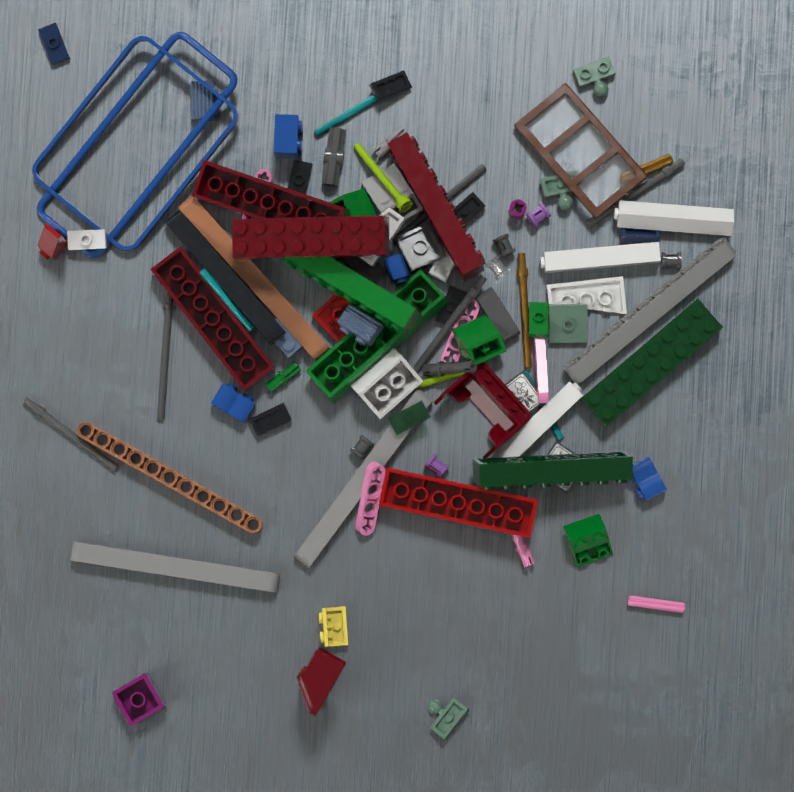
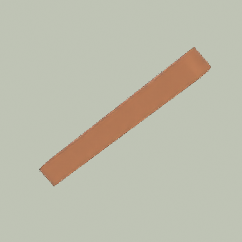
[177,195,330,361]
[77,422,263,533]

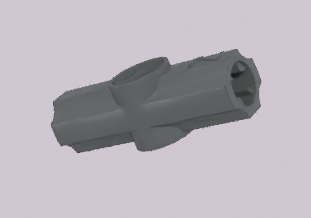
[322,127,346,187]

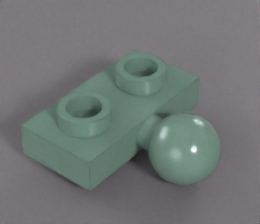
[573,56,616,97]
[540,170,582,210]
[428,697,469,740]

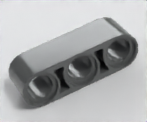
[476,287,520,343]

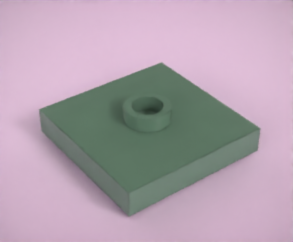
[549,304,588,343]

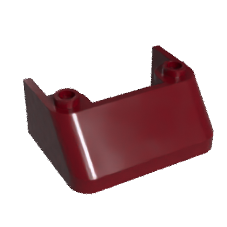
[433,363,530,458]
[296,647,346,716]

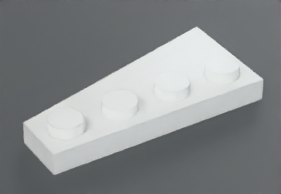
[546,276,627,314]

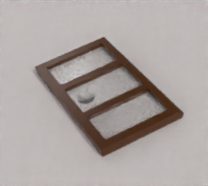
[514,83,648,220]

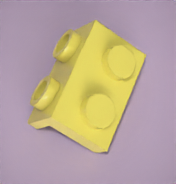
[319,606,349,647]

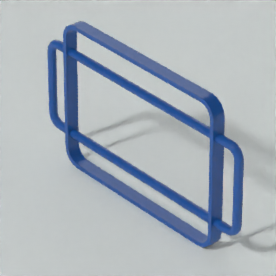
[32,32,239,258]

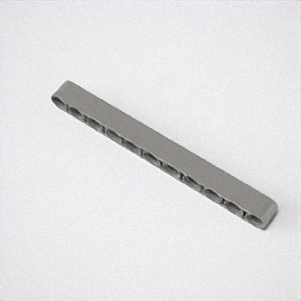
[564,237,736,384]
[294,389,433,568]
[70,541,280,593]

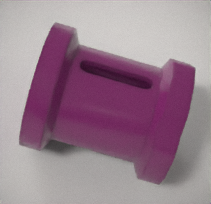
[509,199,527,219]

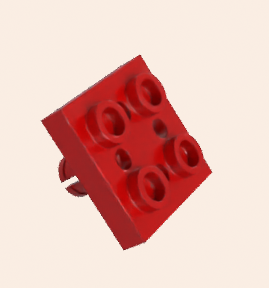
[312,294,350,343]

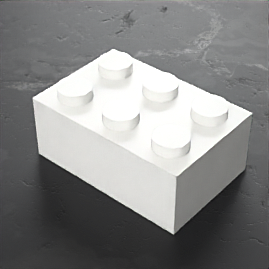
[351,348,423,419]

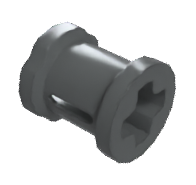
[493,234,516,258]
[661,252,682,269]
[350,435,375,460]

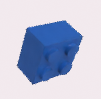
[274,114,303,159]

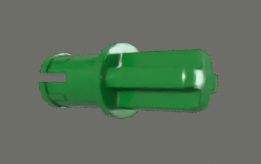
[265,362,301,393]

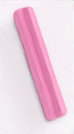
[628,595,685,613]

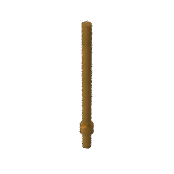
[517,253,532,368]

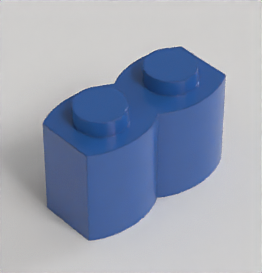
[384,254,409,287]
[211,383,256,423]
[630,456,667,501]

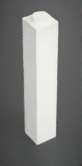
[614,200,734,236]
[540,242,661,273]
[490,382,583,458]

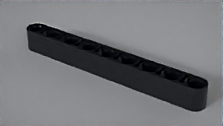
[165,210,286,345]

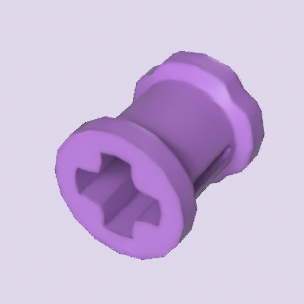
[526,202,551,227]
[424,454,449,478]

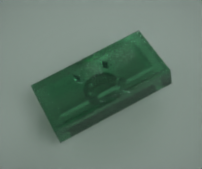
[388,400,431,435]

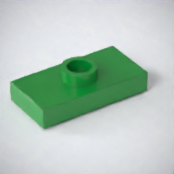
[529,302,548,338]

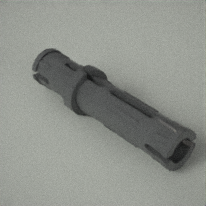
[422,360,477,376]

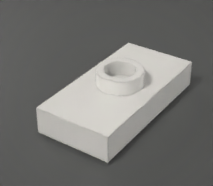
[67,229,107,250]
[428,245,455,283]

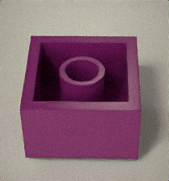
[111,672,166,727]

